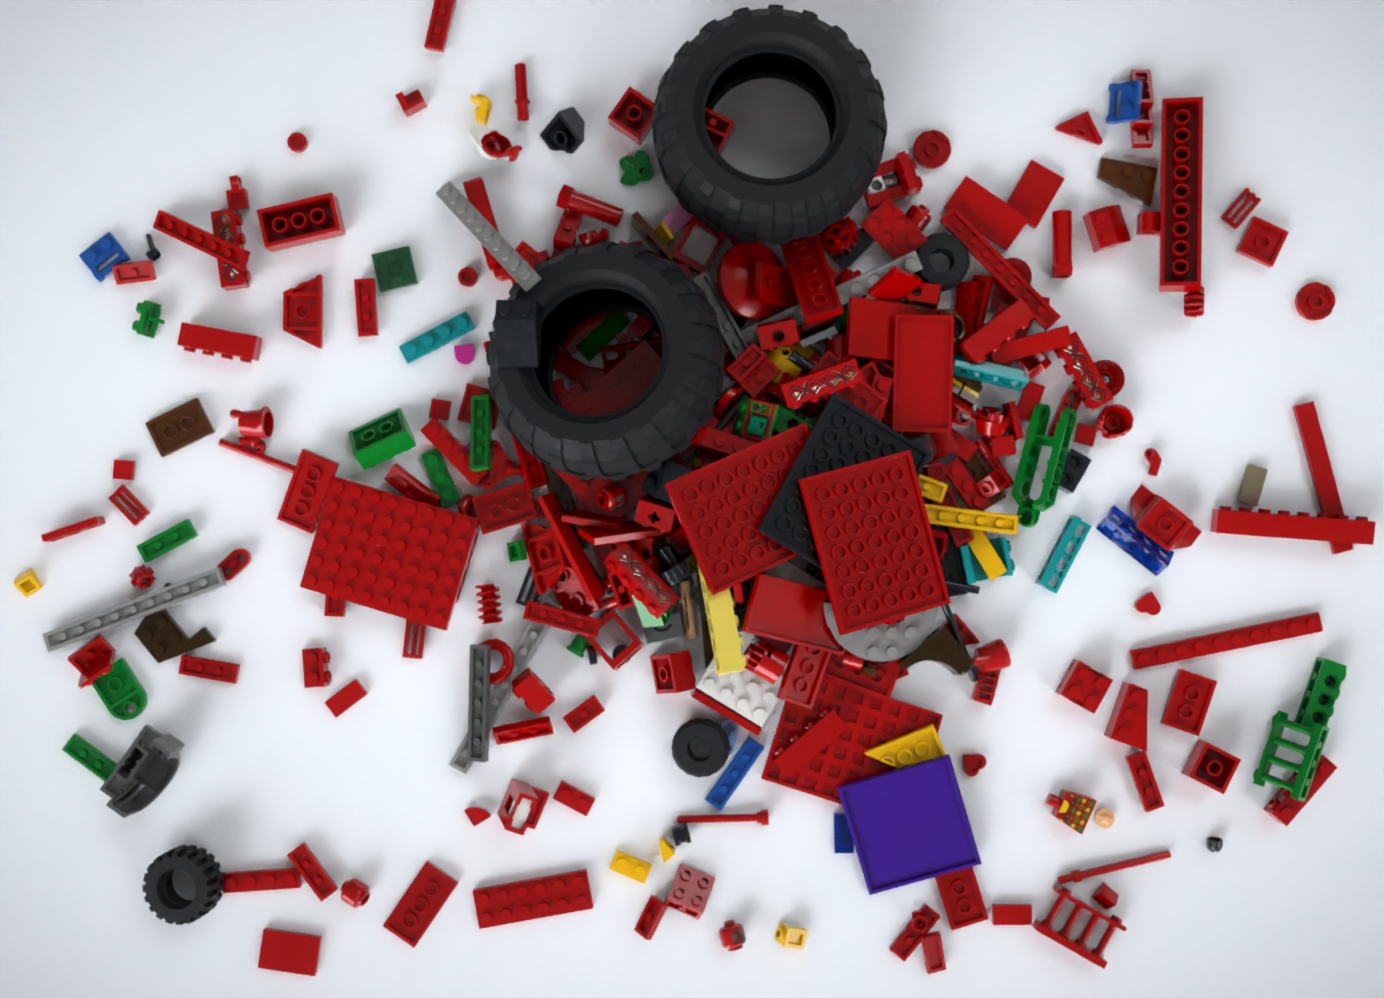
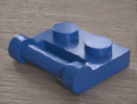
[1106,80,1143,124]
[79,232,131,282]

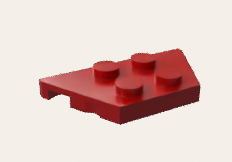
[283,275,323,349]
[520,523,569,595]

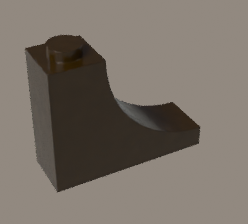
[896,626,974,675]

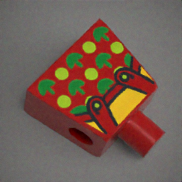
[904,282,941,308]
[1045,789,1097,834]

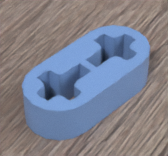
[721,719,738,755]

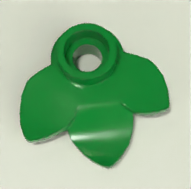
[619,150,654,186]

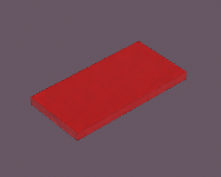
[844,296,946,362]
[892,315,954,433]
[741,573,846,656]

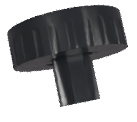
[655,542,698,587]

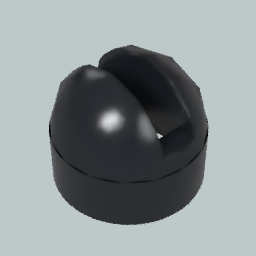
[1206,836,1223,852]

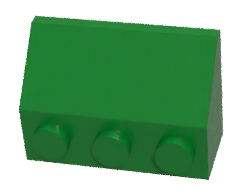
[349,408,416,470]

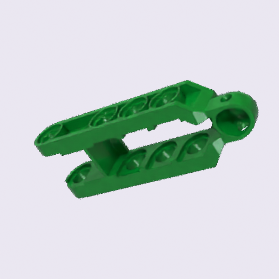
[1011,403,1077,528]

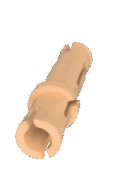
[679,580,697,639]

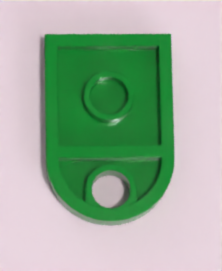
[92,657,147,720]

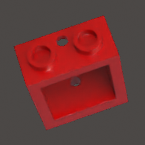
[673,215,727,275]
[584,609,645,671]

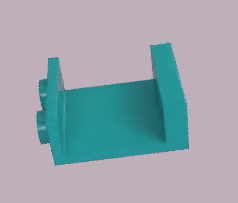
[958,537,1015,584]

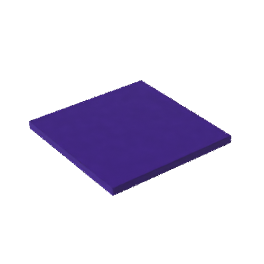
[837,754,982,895]

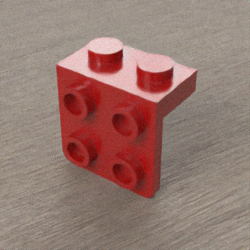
[67,634,116,689]

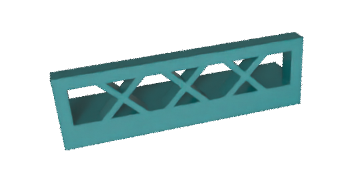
[953,354,1029,391]
[1035,515,1092,594]

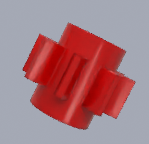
[129,564,156,590]

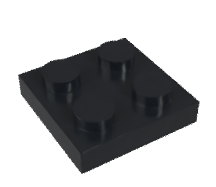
[800,315,843,348]

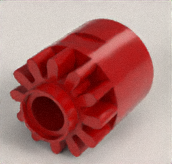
[744,638,789,684]

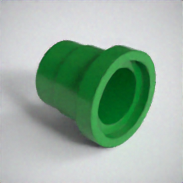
[566,634,589,658]

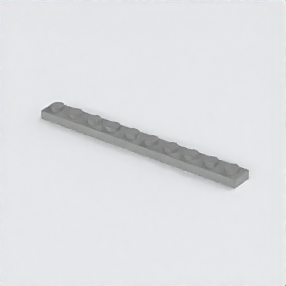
[436,181,541,292]
[740,250,923,346]
[42,567,227,652]
[449,596,561,774]

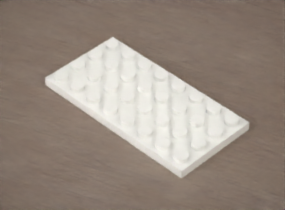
[696,561,827,727]

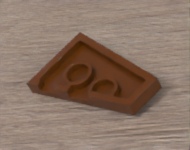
[1096,157,1158,207]

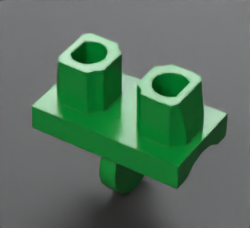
[132,300,165,338]

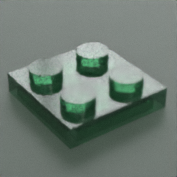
[371,246,419,293]

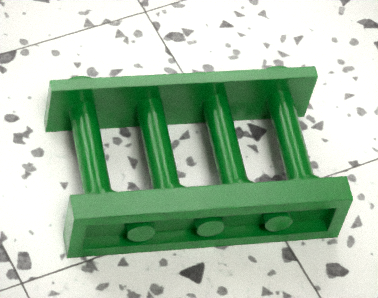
[1253,710,1330,802]

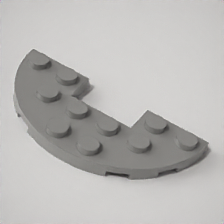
[823,602,938,662]

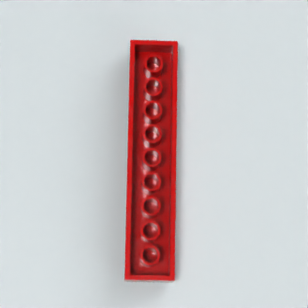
[1159,97,1203,292]

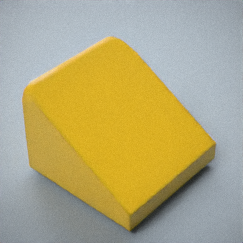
[654,222,674,245]
[13,568,43,597]
[659,836,675,863]

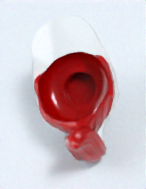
[469,125,522,162]

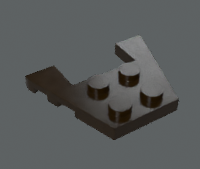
[134,583,217,663]

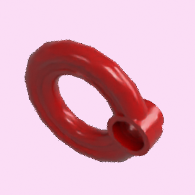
[480,639,514,685]

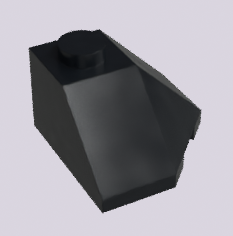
[540,107,585,154]

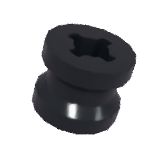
[672,823,691,846]

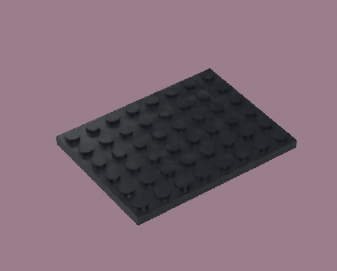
[756,393,931,569]

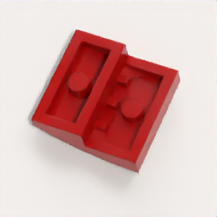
[726,343,781,399]

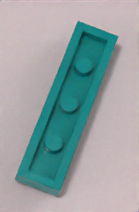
[399,311,476,364]

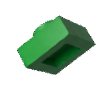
[507,540,527,562]

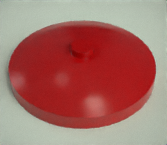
[717,242,783,320]

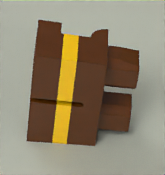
[952,375,983,407]

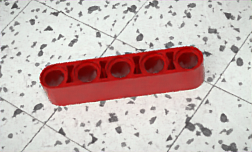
[463,177,502,271]

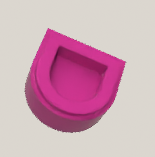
[454,344,475,365]

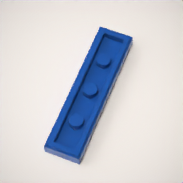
[705,736,765,811]

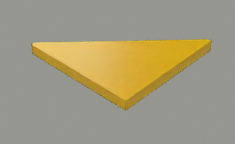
[864,723,946,768]

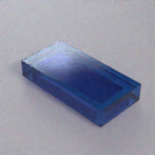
[833,813,854,853]

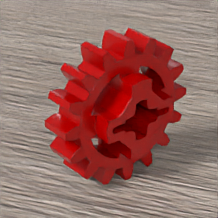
[818,216,859,256]

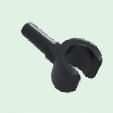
[146,234,161,262]

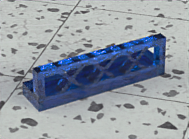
[1096,505,1174,576]

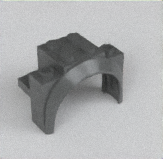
[100,724,185,818]

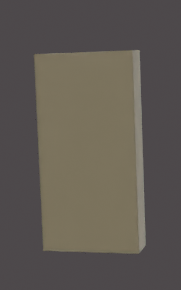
[1237,464,1268,506]

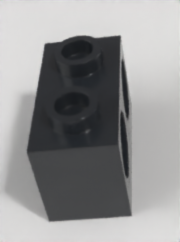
[1059,448,1092,494]

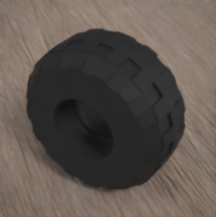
[913,233,970,292]
[671,718,730,777]

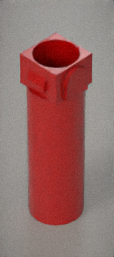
[556,184,624,227]
[1052,210,1073,278]

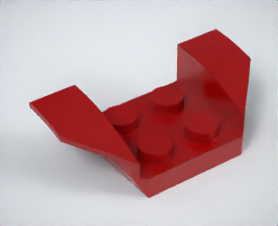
[1130,484,1202,551]

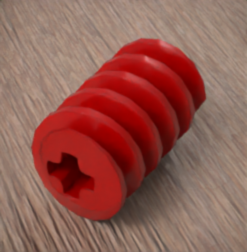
[475,584,503,624]

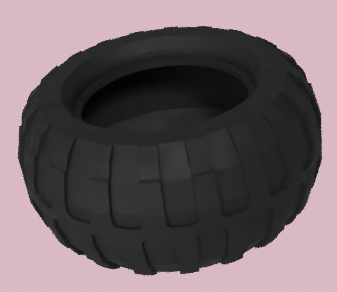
[652,4,887,245]
[486,241,725,481]

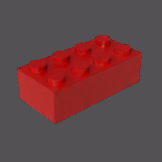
[257,192,346,252]

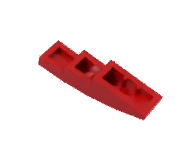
[1130,69,1154,148]
[989,325,1073,364]

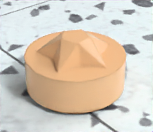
[1094,808,1115,828]

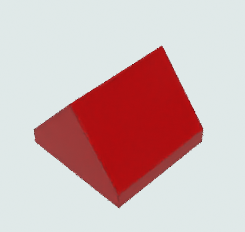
[1091,882,1119,910]

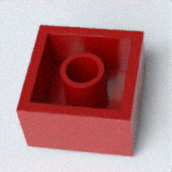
[608,86,655,145]
[1181,739,1241,794]

